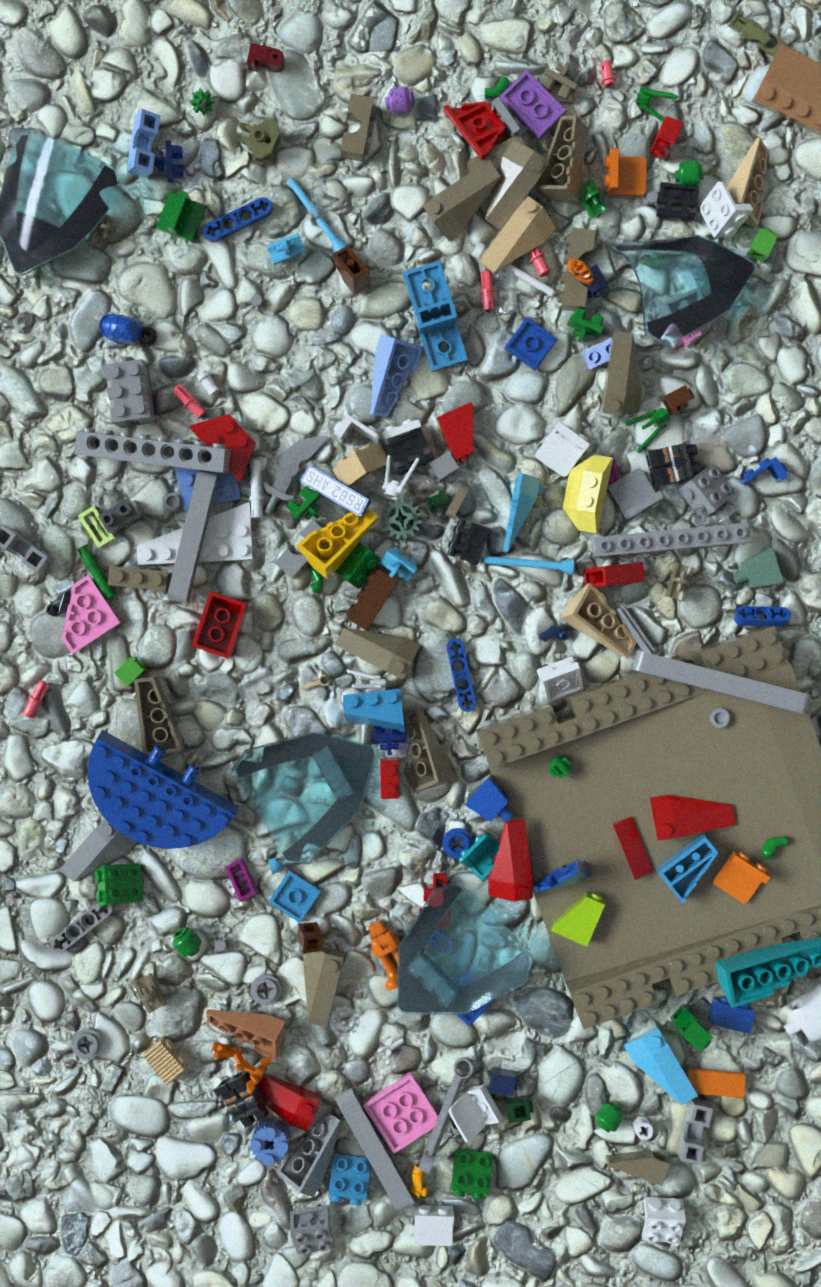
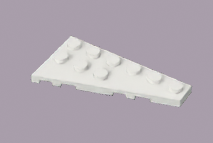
[137,502,253,565]

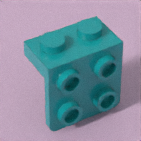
[459,833,500,882]

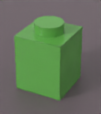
[746,228,778,262]
[114,657,148,687]

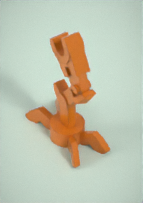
[211,1042,272,1094]

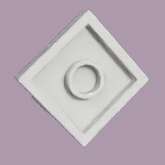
[536,657,584,703]

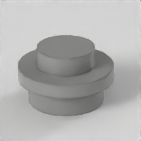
[163,493,183,512]

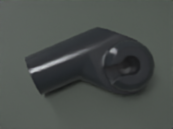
[46,593,71,617]

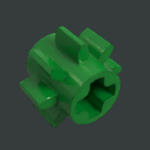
[189,88,215,115]
[548,755,572,779]

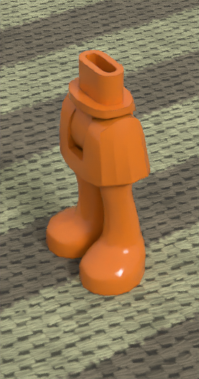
[368,920,401,991]

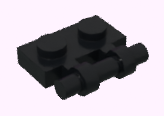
[656,182,699,222]
[386,428,434,475]
[447,518,490,565]

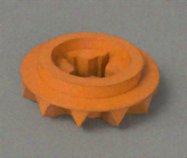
[567,259,594,285]

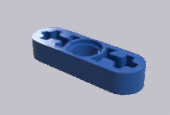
[733,606,791,627]

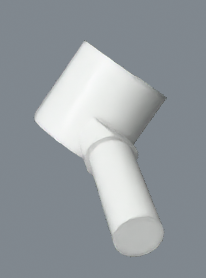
[378,1038,404,1058]

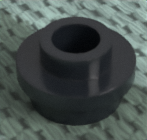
[139,326,157,346]

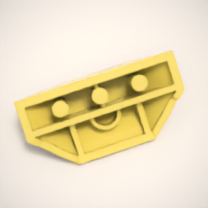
[562,455,613,534]

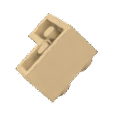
[332,443,391,487]

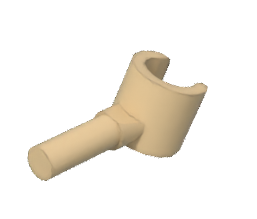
[303,675,330,690]

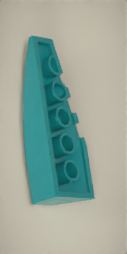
[715,937,821,1008]

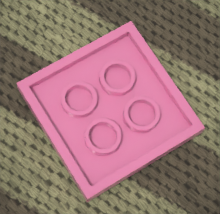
[363,1072,439,1153]

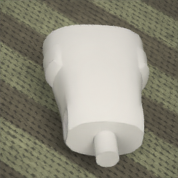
[784,982,821,1041]

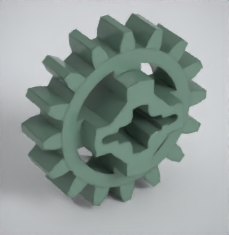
[381,498,422,540]

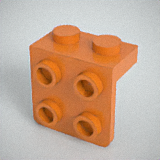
[604,148,646,196]
[713,850,770,904]

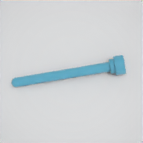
[288,178,348,253]
[482,556,574,575]

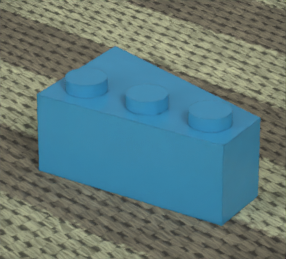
[343,689,405,732]
[657,832,718,904]

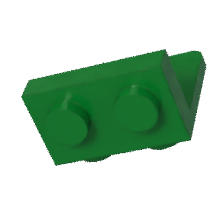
[335,543,381,589]
[95,864,143,908]
[449,1149,493,1201]

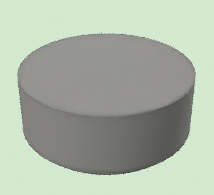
[709,708,730,728]

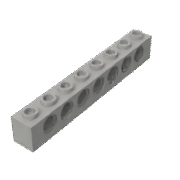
[75,428,231,473]
[591,522,751,558]

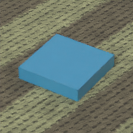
[268,869,321,923]

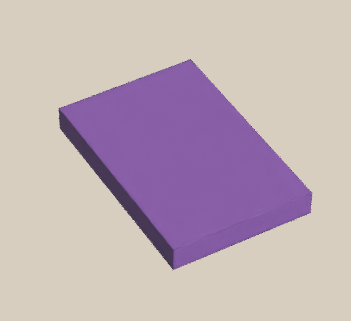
[499,69,567,140]

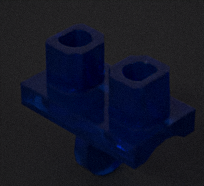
[154,141,184,183]
[371,725,407,755]

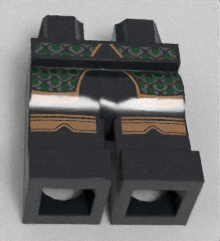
[645,443,703,489]
[213,1070,269,1128]

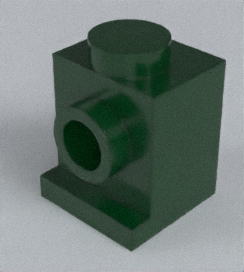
[504,1095,534,1123]

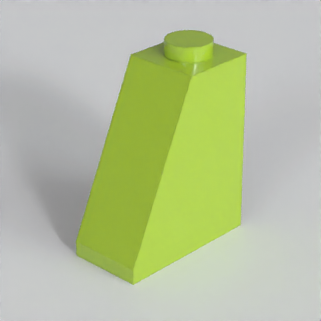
[551,892,605,947]

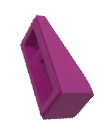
[225,858,260,902]

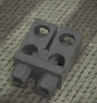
[98,498,147,536]

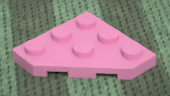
[61,575,122,654]

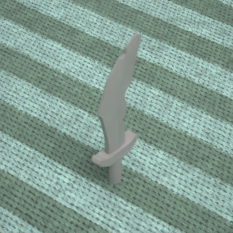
[262,436,328,515]

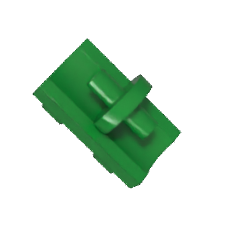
[579,178,608,219]
[567,308,604,343]
[287,486,321,521]

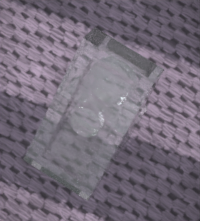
[311,176,340,221]
[235,666,277,703]

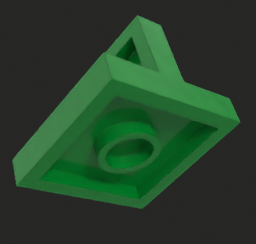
[156,190,207,243]

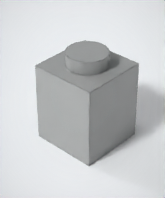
[428,451,459,482]

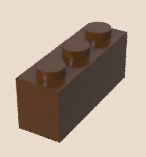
[347,570,398,631]

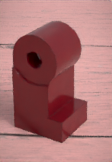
[247,43,285,73]

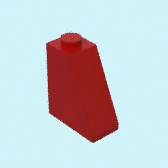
[436,402,473,463]
[583,562,645,588]

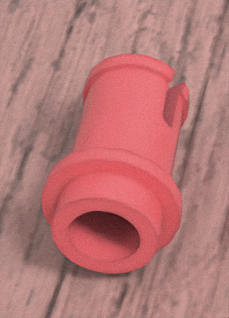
[599,60,616,88]

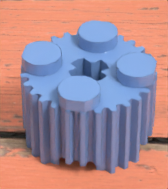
[250,1118,291,1166]

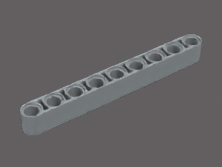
[632,650,811,714]

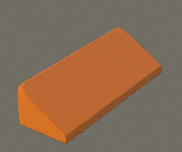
[686,1068,746,1098]

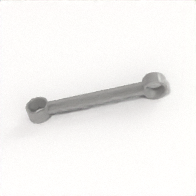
[418,1057,473,1174]

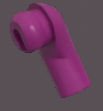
[608,455,620,484]

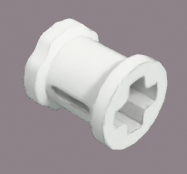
[633,1116,653,1140]

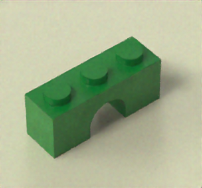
[669,1004,713,1052]

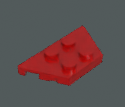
[444,102,506,161]
[189,414,256,482]

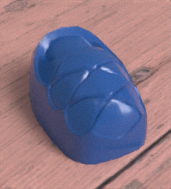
[99,314,142,344]

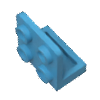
[328,1154,371,1206]

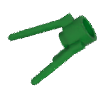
[636,86,678,122]
[624,408,671,453]

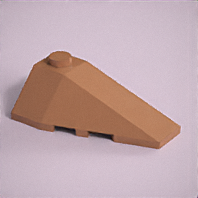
[206,1009,286,1060]

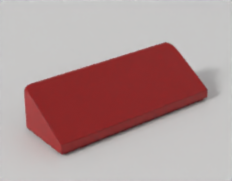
[613,816,653,880]

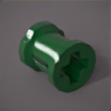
[424,490,449,514]

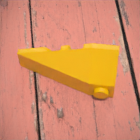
[297,509,378,579]

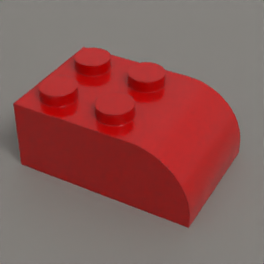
[192,591,248,659]

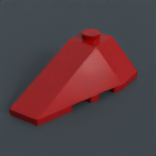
[650,794,736,841]
[488,819,533,902]
[258,1073,321,1132]

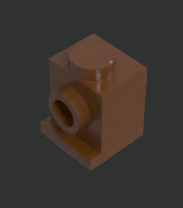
[661,385,694,416]
[297,922,323,954]

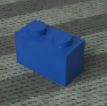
[708,996,756,1034]

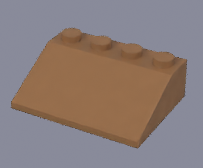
[751,44,821,135]

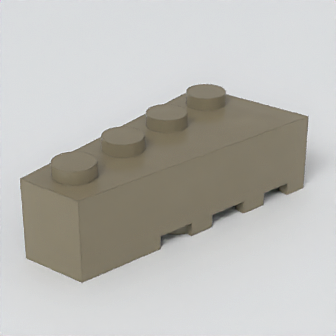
[536,116,588,201]
[134,676,186,756]

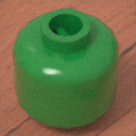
[675,159,704,186]
[172,927,201,957]
[595,1102,624,1133]

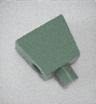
[733,547,784,588]

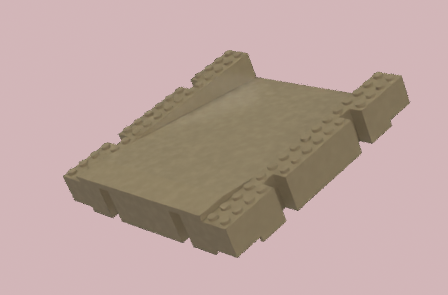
[475,626,821,1029]

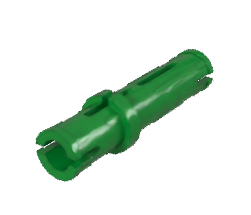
[77,544,117,600]

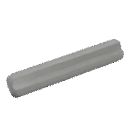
[615,605,655,654]

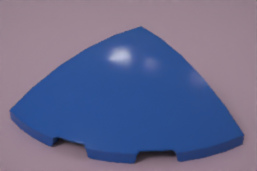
[533,859,592,891]

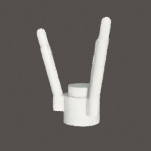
[382,455,420,500]
[342,669,386,702]

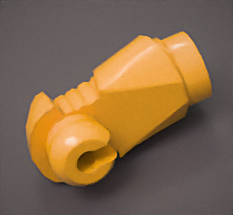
[410,1163,428,1198]

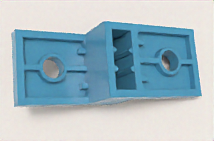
[403,261,468,372]

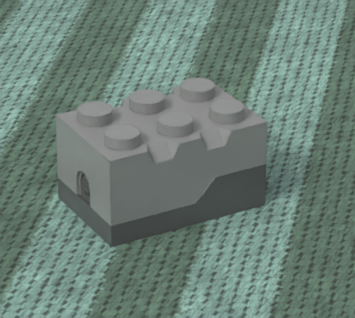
[103,356,157,428]

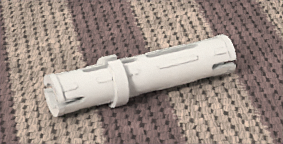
[249,460,265,519]

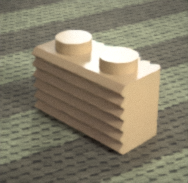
[143,1036,188,1085]

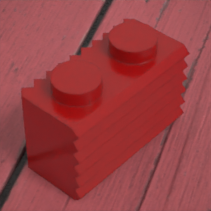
[650,116,683,159]
[380,758,400,799]

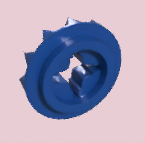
[442,828,473,859]

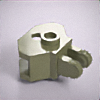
[234,119,281,165]

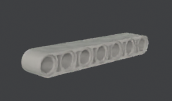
[167,470,219,603]
[335,1087,417,1213]

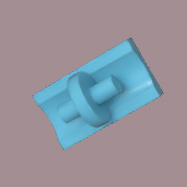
[267,233,306,265]
[380,547,418,582]

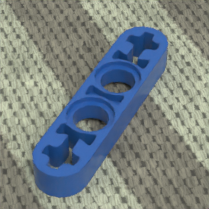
[203,197,273,243]
[447,639,476,712]

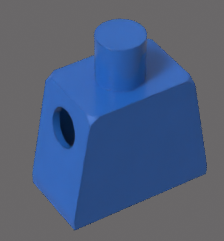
[465,774,513,822]

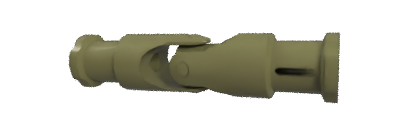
[728,10,802,57]

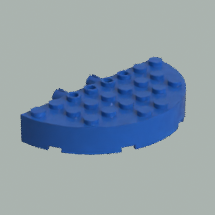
[88,730,238,849]

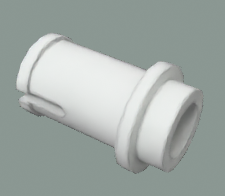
[197,370,220,396]

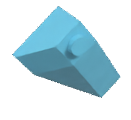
[503,472,542,553]
[624,1026,698,1106]

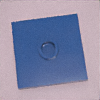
[504,317,558,372]

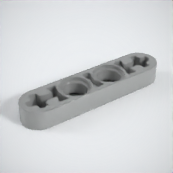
[50,902,115,953]

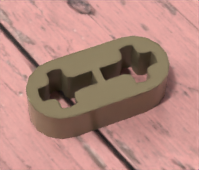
[445,482,471,519]

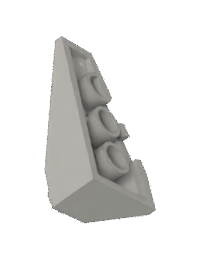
[60,818,137,882]

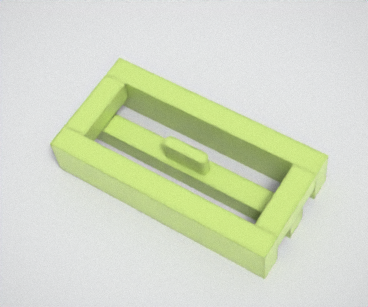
[78,506,116,549]

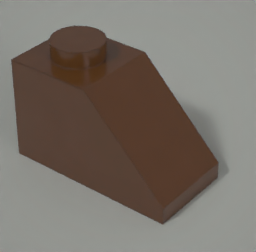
[332,245,370,295]

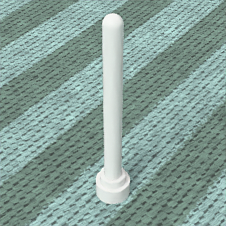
[472,241,555,296]

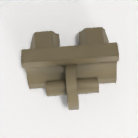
[542,62,578,100]
[82,214,115,249]
[665,563,694,601]
[133,973,167,1013]

